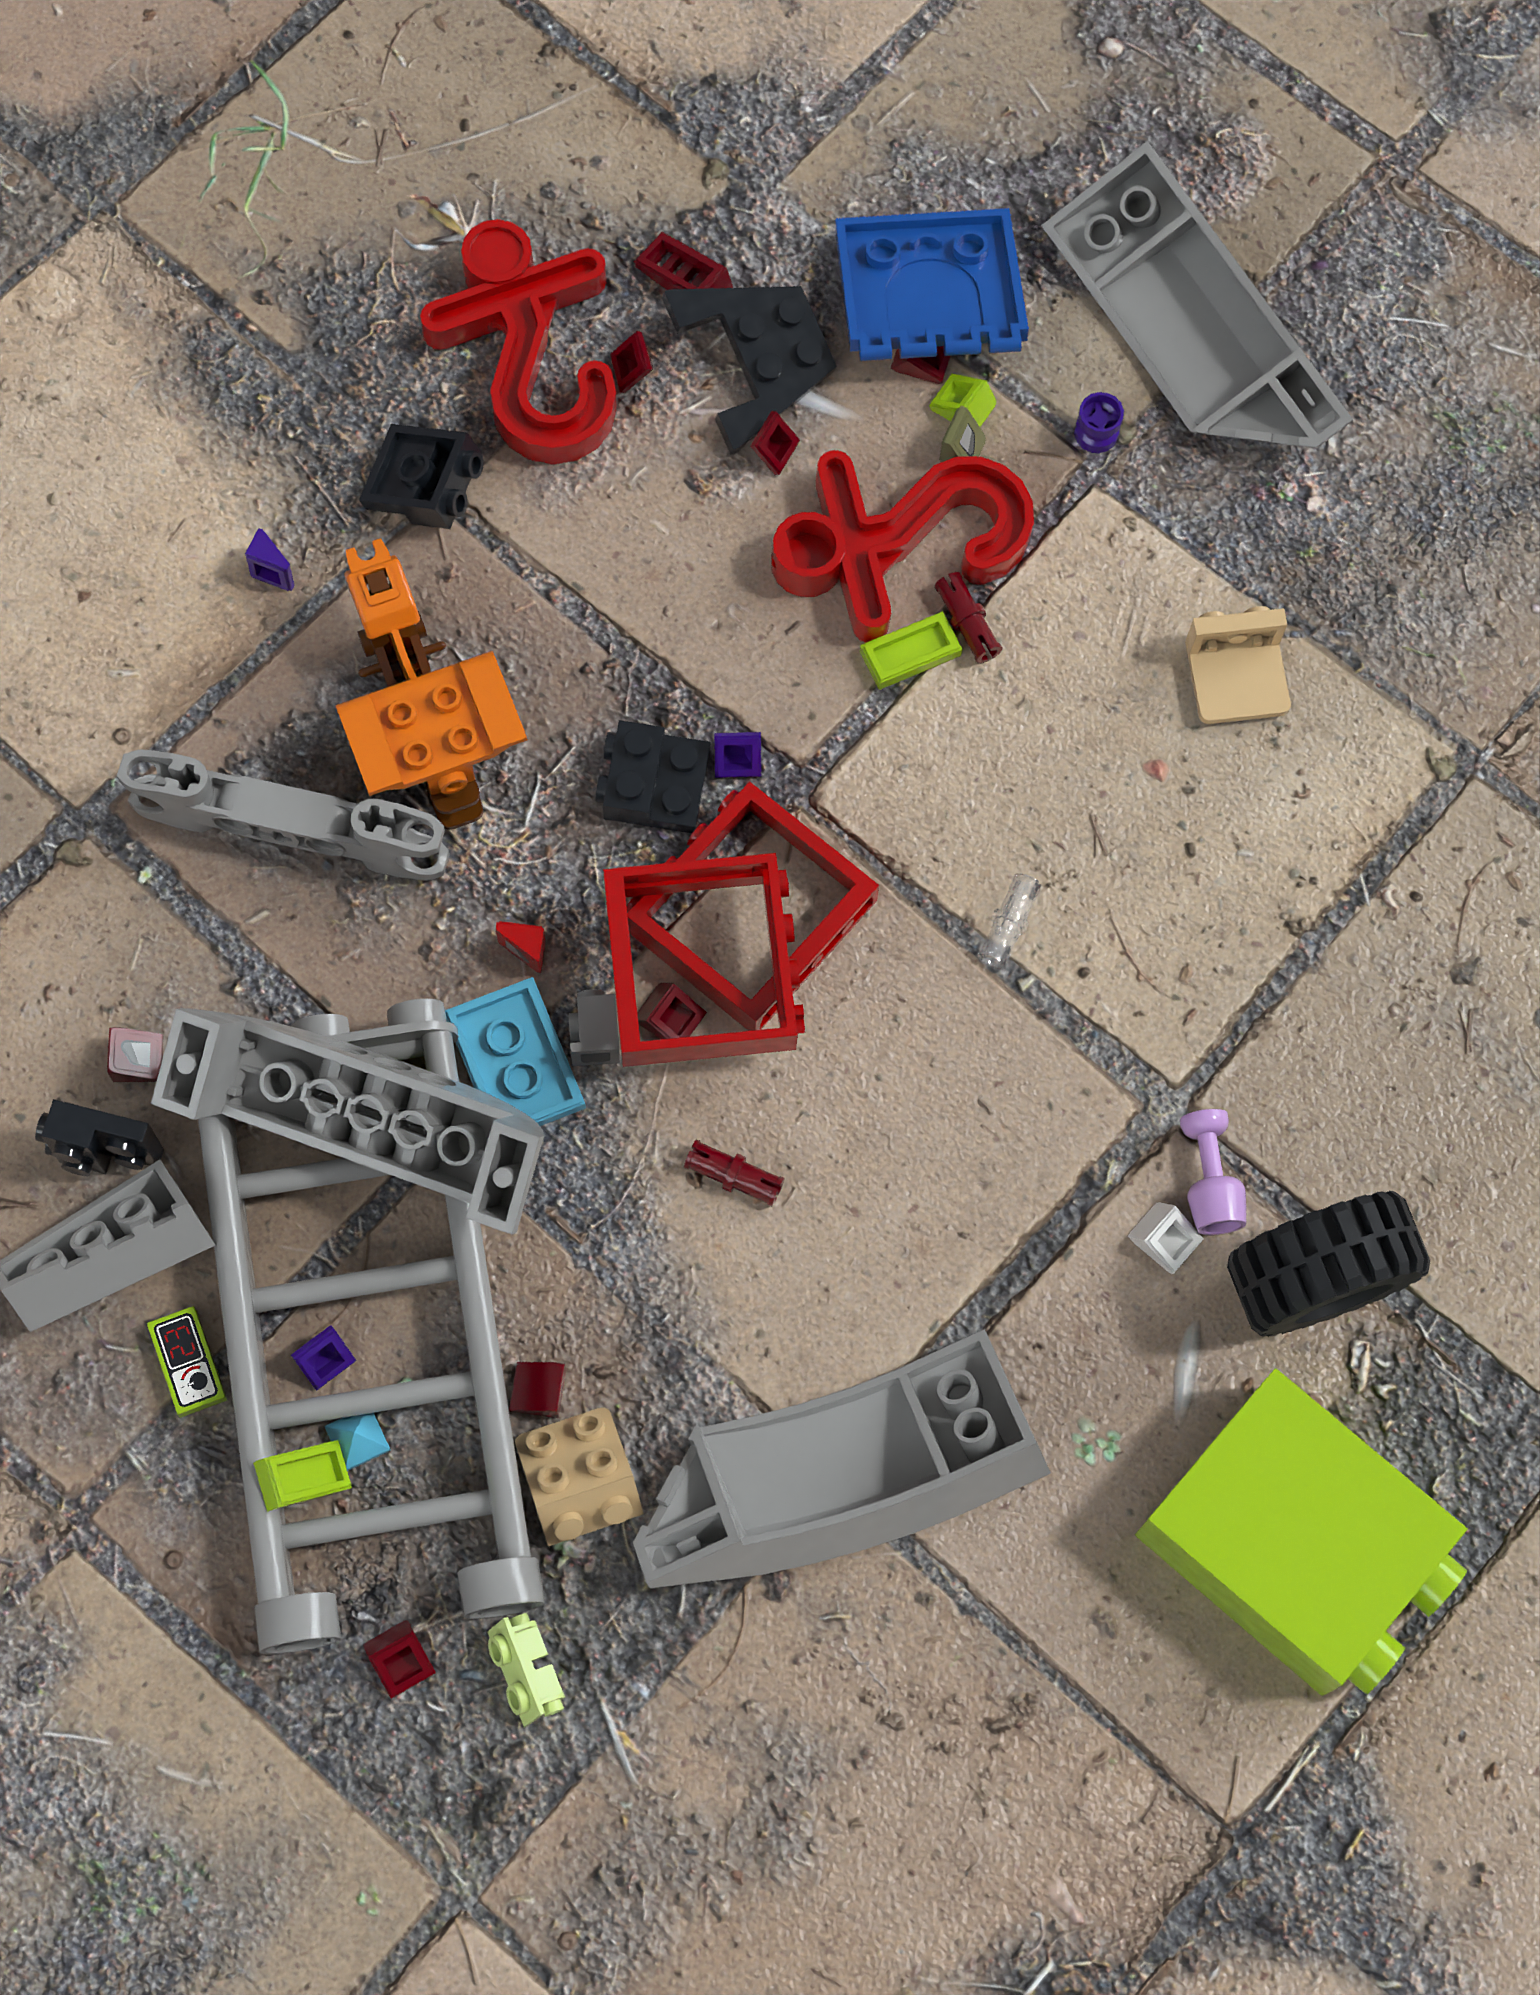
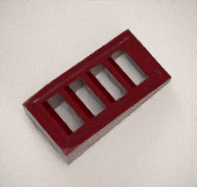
[634,232,733,290]

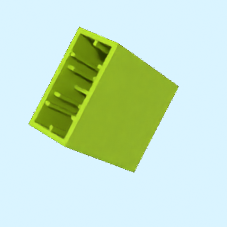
[1135,1368,1468,1696]

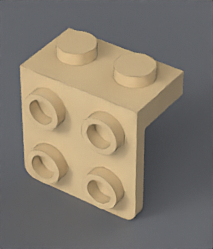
[1185,606,1291,724]
[515,1407,644,1547]

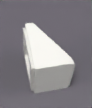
[1128,1202,1204,1274]

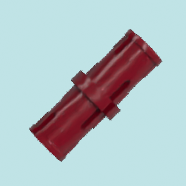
[934,572,1003,664]
[684,1139,785,1207]

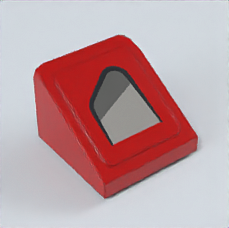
[496,921,546,973]

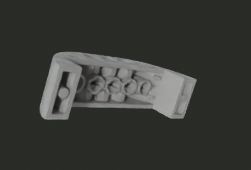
[151,1008,544,1235]

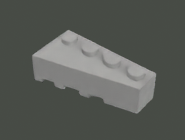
[0,1160,215,1332]

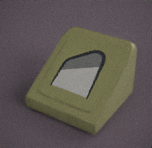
[939,406,986,462]

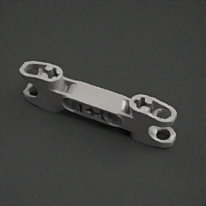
[117,749,450,881]

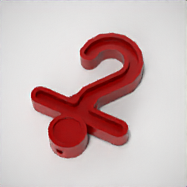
[420,219,617,465]
[771,450,1034,643]

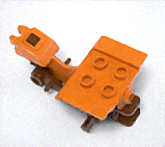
[335,538,528,830]

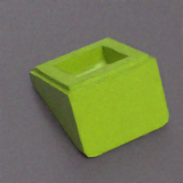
[929,373,997,427]

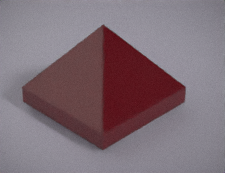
[610,331,653,393]
[750,411,800,475]

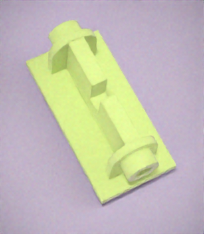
[487,1613,565,1727]

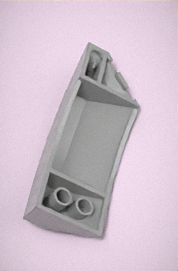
[1041,141,1354,448]
[633,1329,1051,1588]

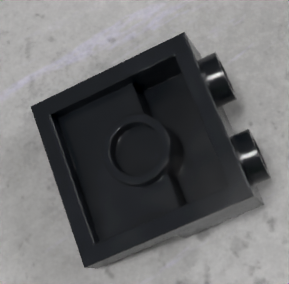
[359,424,484,529]
[595,720,711,833]
[35,1099,164,1176]

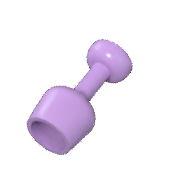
[1180,1109,1246,1235]

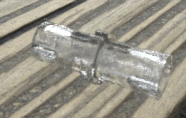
[977,873,1042,970]

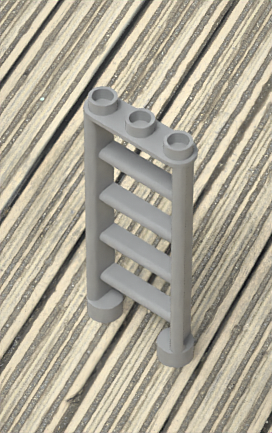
[198,999,545,1654]

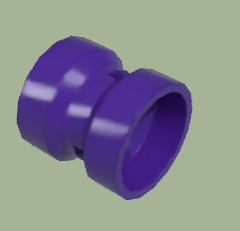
[1074,392,1124,453]

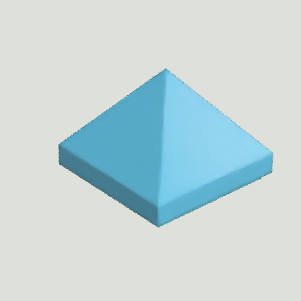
[324,1413,391,1471]

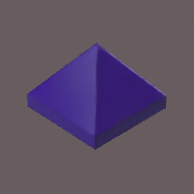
[714,732,761,778]
[291,1325,356,1391]

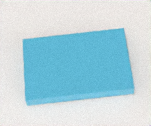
[445,977,586,1126]

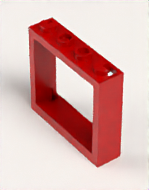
[627,781,879,1031]
[603,853,806,1067]

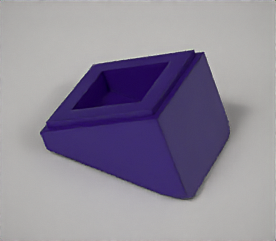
[245,528,295,591]

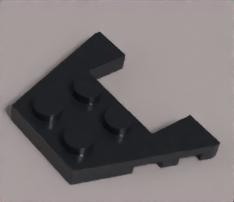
[662,286,837,455]

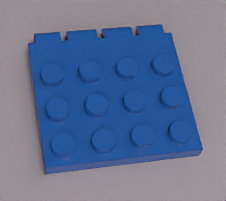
[835,208,1029,361]

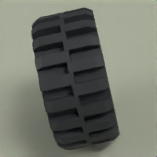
[1227,1191,1430,1337]

